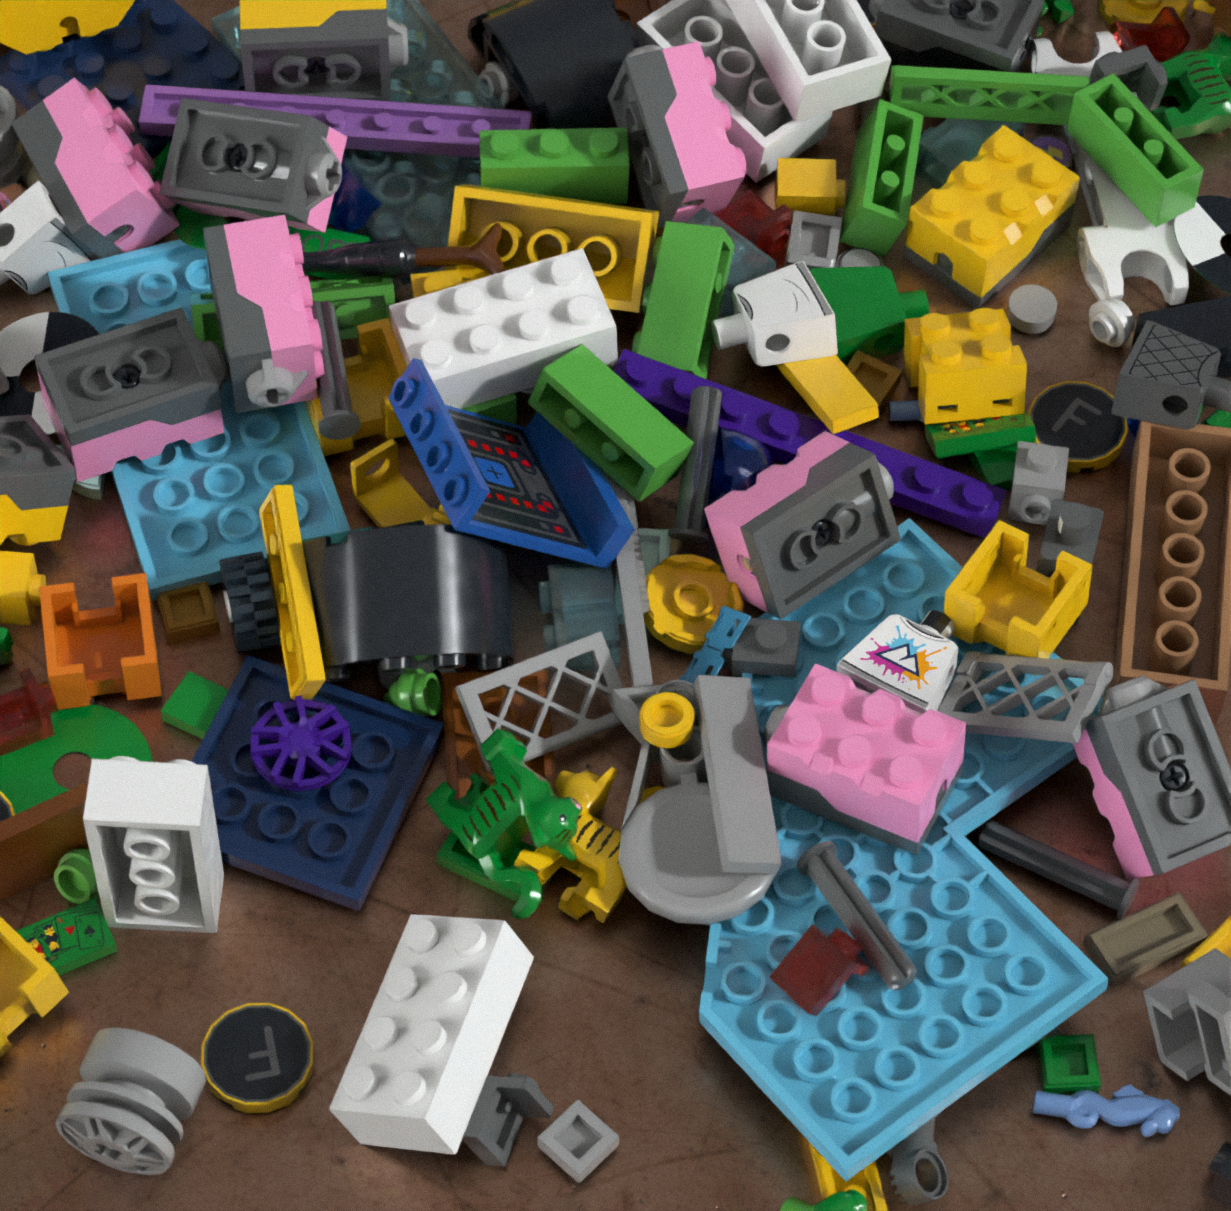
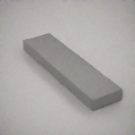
[693,675,782,874]

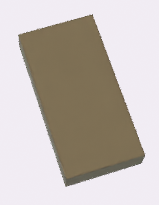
[1083,892,1208,988]

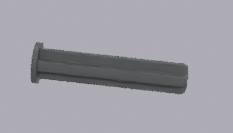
[311,301,361,440]
[668,386,722,542]
[978,821,1141,919]
[797,841,917,991]

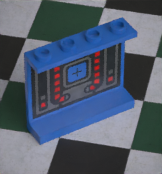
[388,358,635,569]

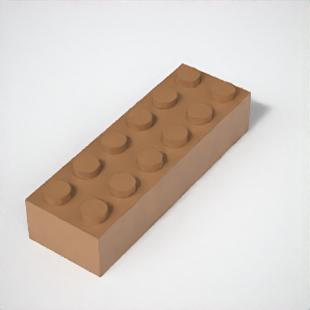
[1113,420,1231,724]

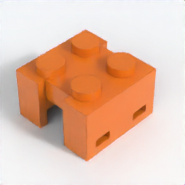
[39,573,162,710]

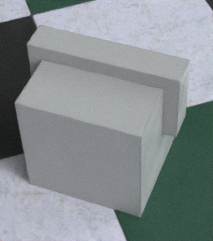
[1143,948,1231,1096]

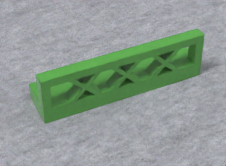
[889,65,1090,125]
[190,276,395,352]

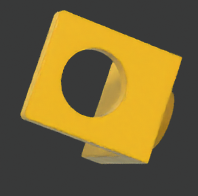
[351,438,430,528]

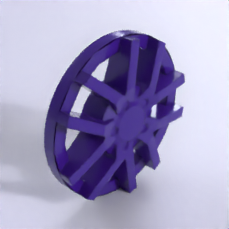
[250,695,352,791]

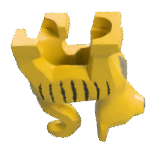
[513,767,666,923]

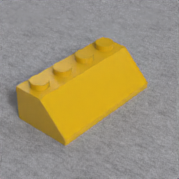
[445,184,659,313]

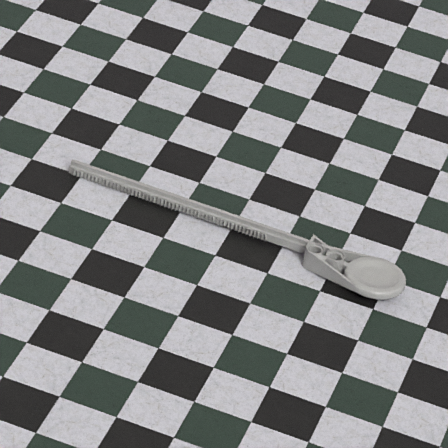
[602,363,779,925]

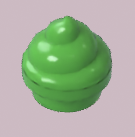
[384,668,442,718]
[54,848,100,904]

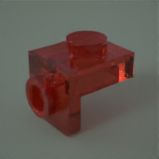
[1107,6,1191,62]
[714,190,792,264]
[0,667,58,756]
[769,925,870,1017]

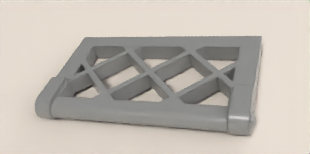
[455,631,624,776]
[938,651,1113,743]

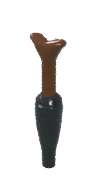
[302,223,506,278]

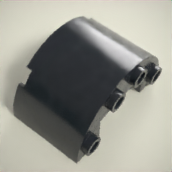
[468,0,638,129]
[302,524,515,682]

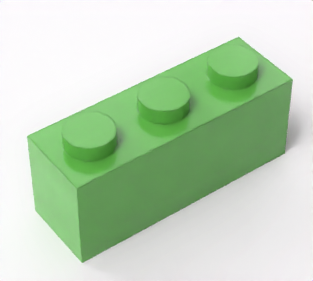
[1067,73,1204,228]
[839,99,924,258]
[479,128,629,204]
[632,221,735,379]
[528,344,694,502]

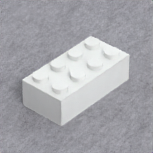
[635,0,833,183]
[726,0,891,122]
[389,248,618,409]
[83,756,224,933]
[329,914,534,1155]

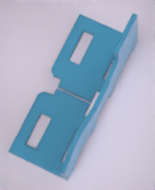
[679,606,751,684]

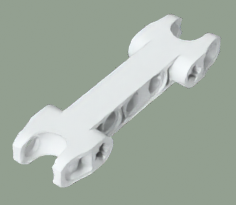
[1030,31,1189,305]

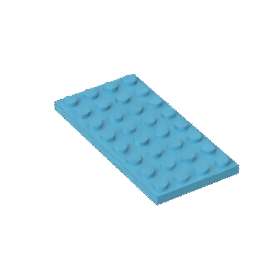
[48,239,351,601]

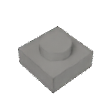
[537,1099,619,1184]

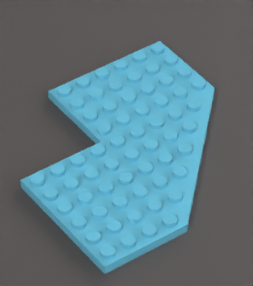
[699,518,1109,1181]

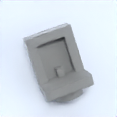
[785,211,842,271]
[1007,441,1069,525]

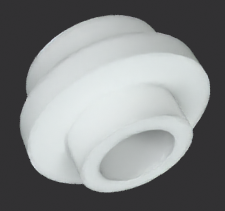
[1088,298,1135,347]

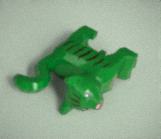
[1137,32,1231,140]
[426,728,582,920]

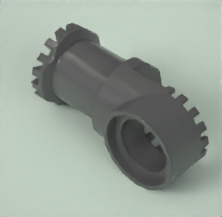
[887,1113,949,1206]

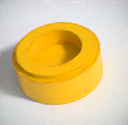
[639,692,694,748]

